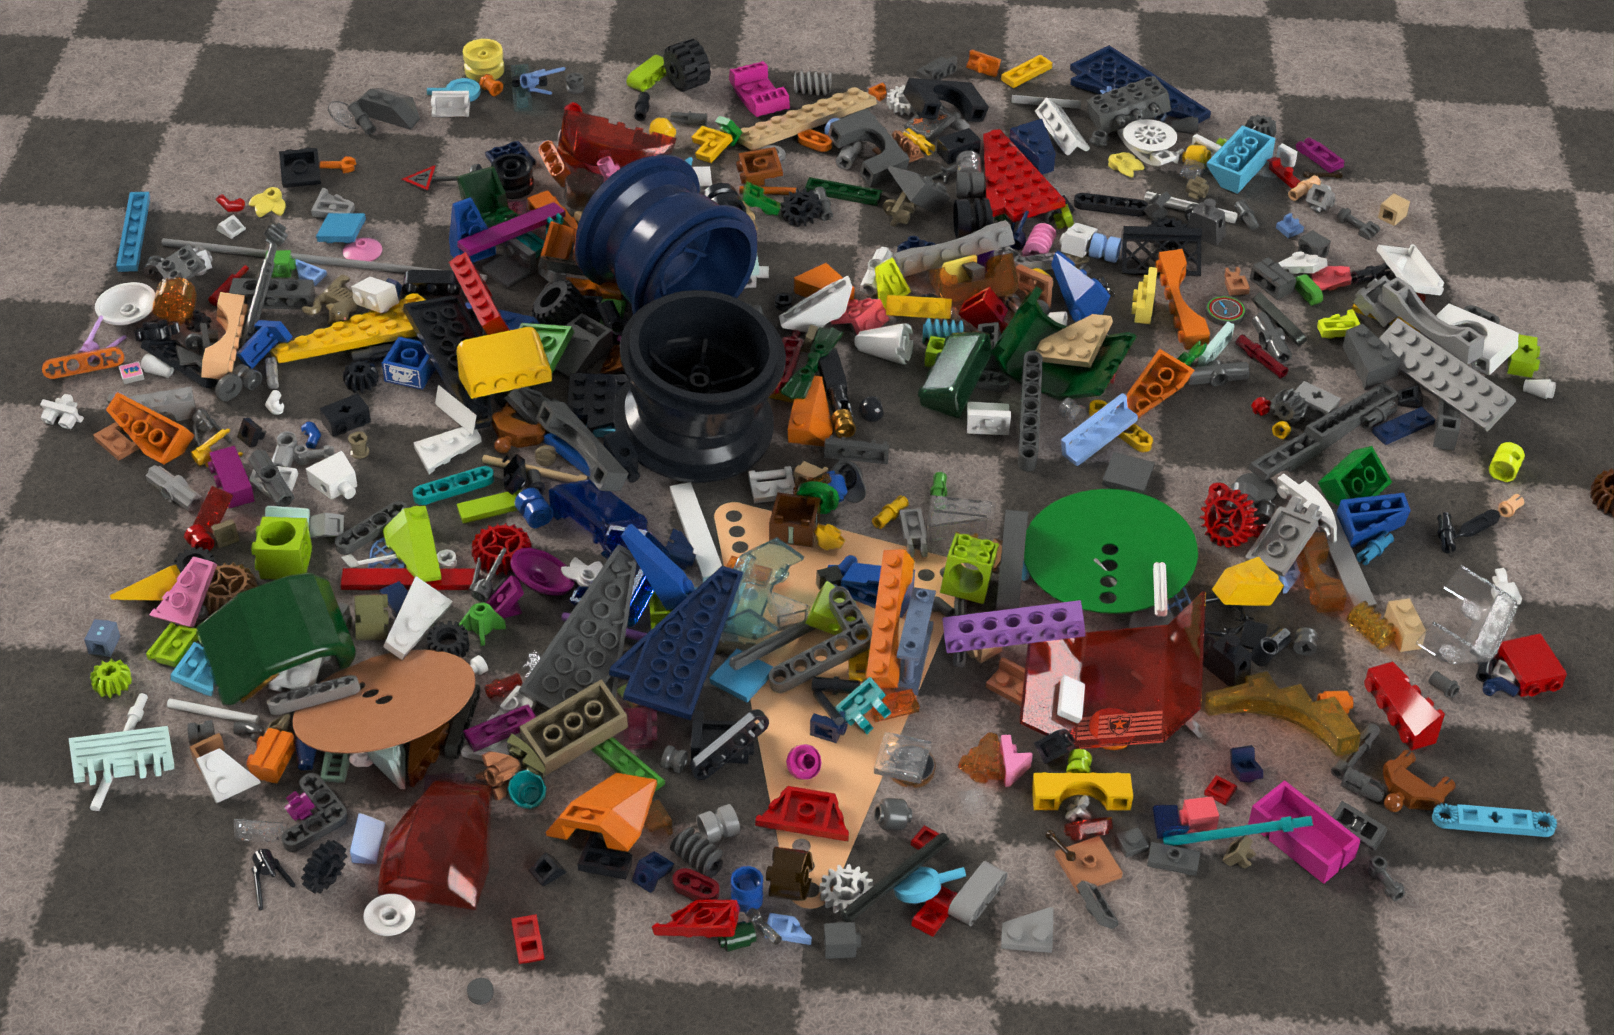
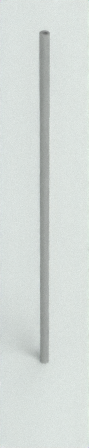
[161,238,487,282]

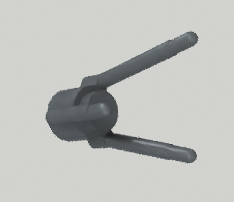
[192,409,232,448]
[469,548,508,602]

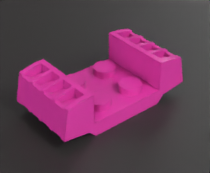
[729,61,790,117]

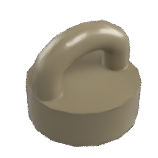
[535,445,557,466]

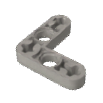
[993,246,1055,272]

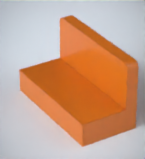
[541,221,577,260]

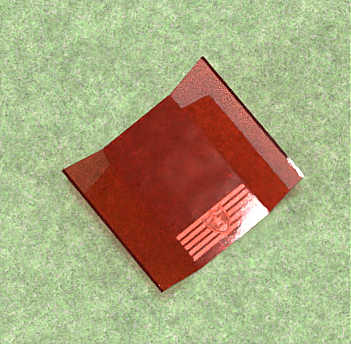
[1019,591,1206,749]

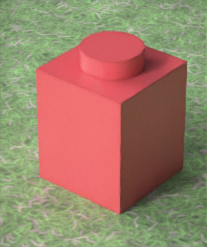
[1179,796,1219,833]

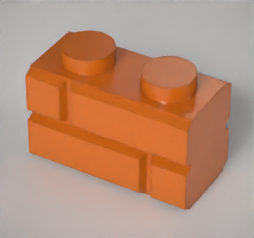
[246,728,295,784]

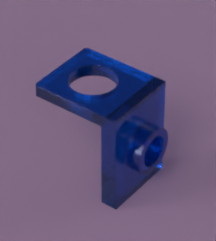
[1153,805,1190,839]

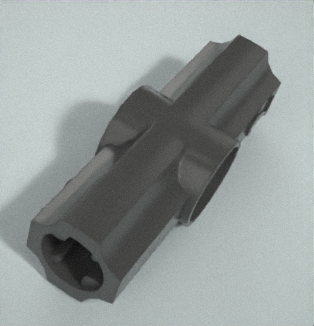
[1252,312,1292,364]
[1186,360,1250,387]
[248,449,295,507]

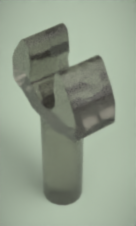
[744,907,782,945]

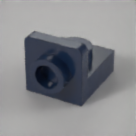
[810,711,848,743]
[632,851,674,893]

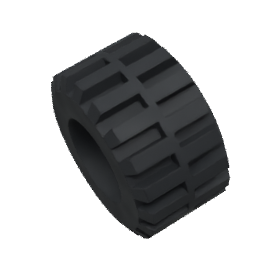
[531,279,586,326]

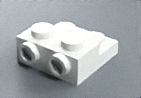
[263,658,322,692]

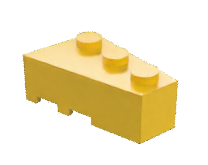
[1212,556,1284,606]

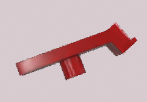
[1267,157,1301,189]

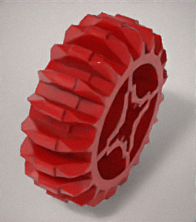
[1199,488,1259,548]
[471,523,532,576]

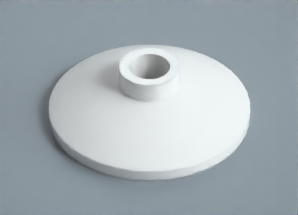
[364,894,415,936]

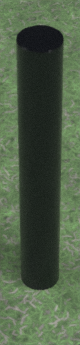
[813,689,844,726]

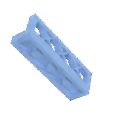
[1061,393,1138,466]

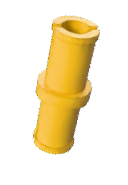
[903,128,935,155]
[872,495,909,529]

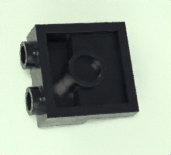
[279,147,321,188]

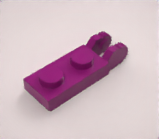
[1296,137,1345,173]

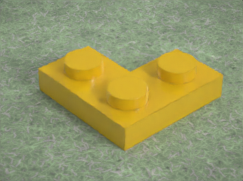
[691,126,733,163]

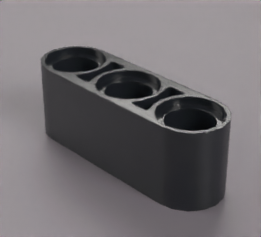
[402,270,461,296]
[818,348,847,396]

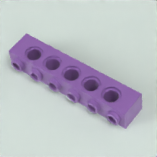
[942,600,1085,653]

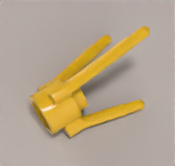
[190,429,243,468]

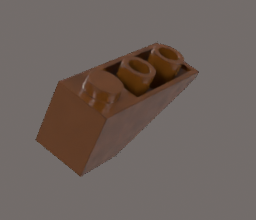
[408,722,450,787]

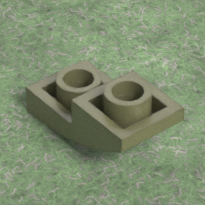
[507,734,546,779]

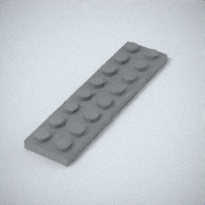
[1379,318,1516,432]

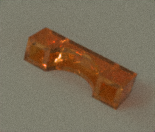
[1298,532,1347,613]

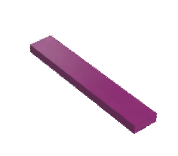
[457,202,565,256]

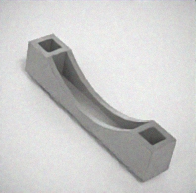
[893,220,1015,277]
[1382,277,1485,365]

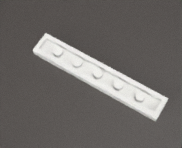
[670,482,722,582]

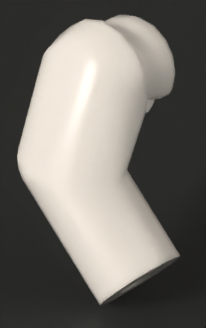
[265,390,284,415]

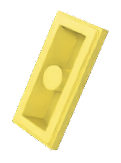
[938,255,977,286]

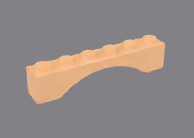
[201,292,248,380]

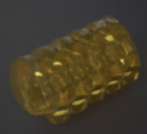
[1347,601,1396,650]

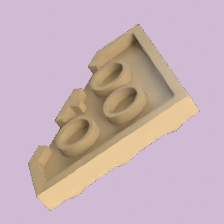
[1036,314,1113,368]

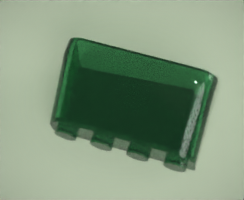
[918,331,992,419]

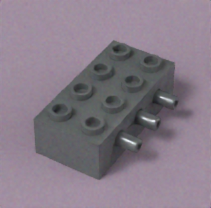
[1086,76,1171,134]

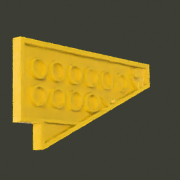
[270,294,425,363]

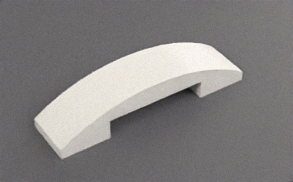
[1118,128,1177,166]

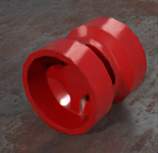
[184,524,214,551]

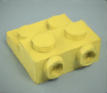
[1131,267,1157,324]

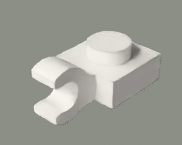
[1491,568,1522,606]

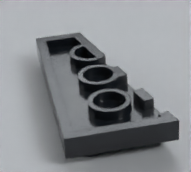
[140,340,218,389]

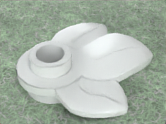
[561,557,603,589]

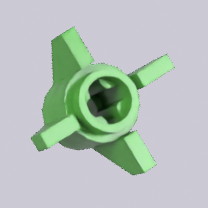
[459,603,506,646]

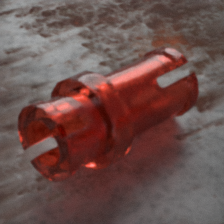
[484,673,523,699]

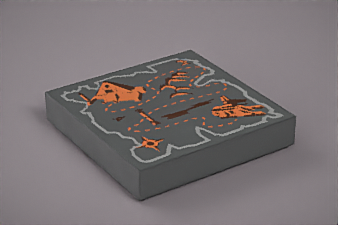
[903,108,955,142]

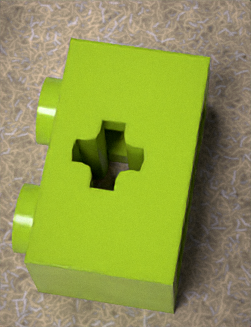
[1507,334,1541,378]

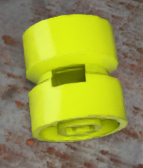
[1489,442,1525,482]

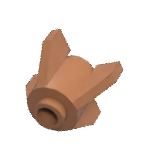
[475,751,521,800]

